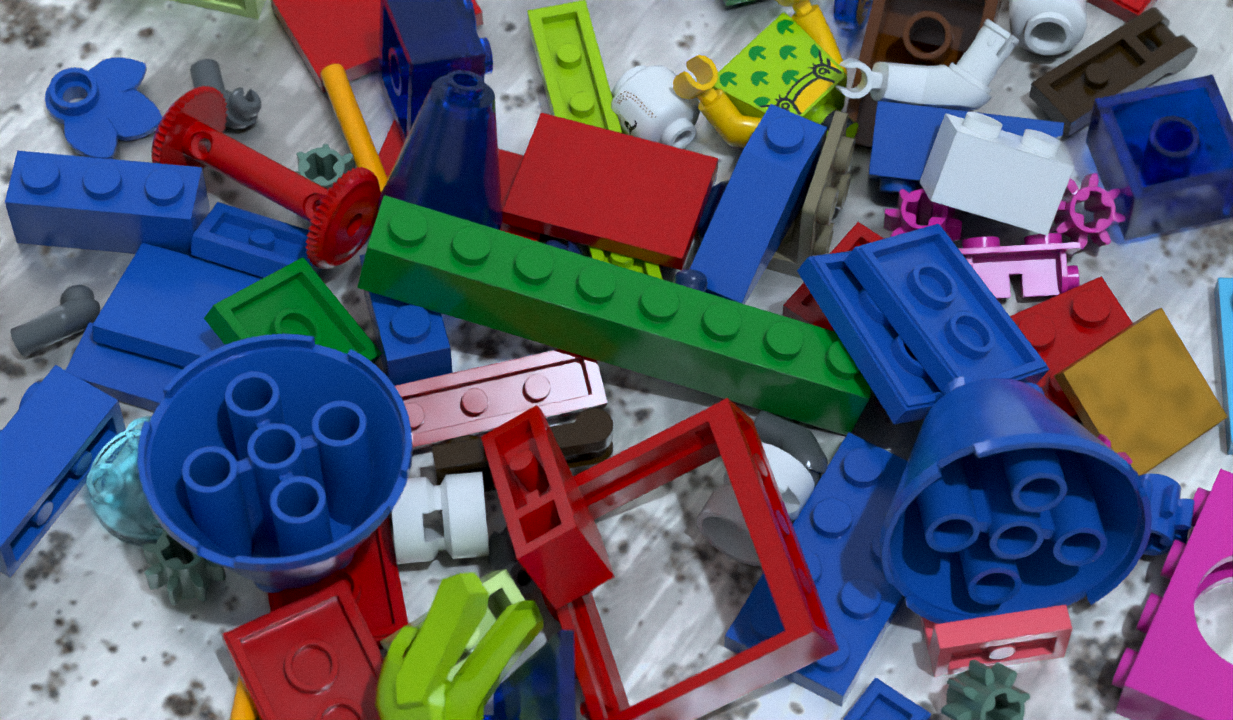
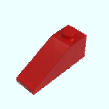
[481,405,615,610]

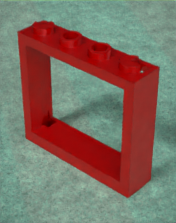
[541,398,839,720]

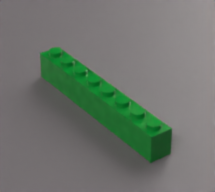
[357,195,871,435]

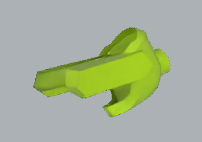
[375,572,544,720]

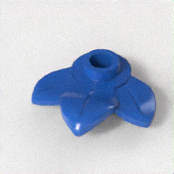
[45,57,162,159]

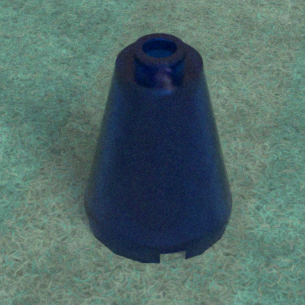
[378,70,503,230]

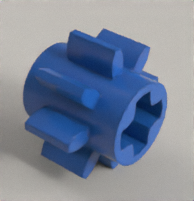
[1139,473,1195,556]

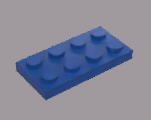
[724,432,907,707]

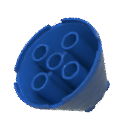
[137,334,413,593]
[879,375,1152,624]

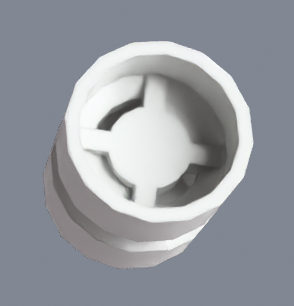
[697,442,815,566]
[392,472,489,564]

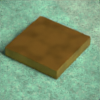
[1054,308,1228,476]

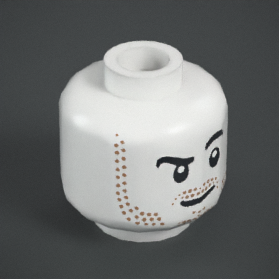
[611,65,700,149]

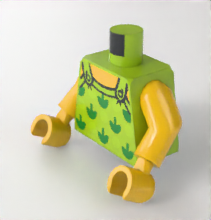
[673,0,858,149]

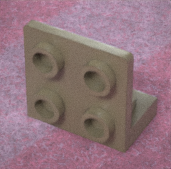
[766,111,855,278]

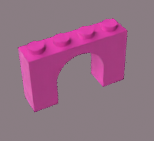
[1111,468,1233,720]

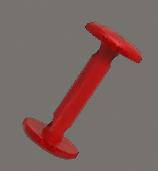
[151,86,381,270]

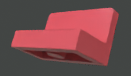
[920,605,1072,677]

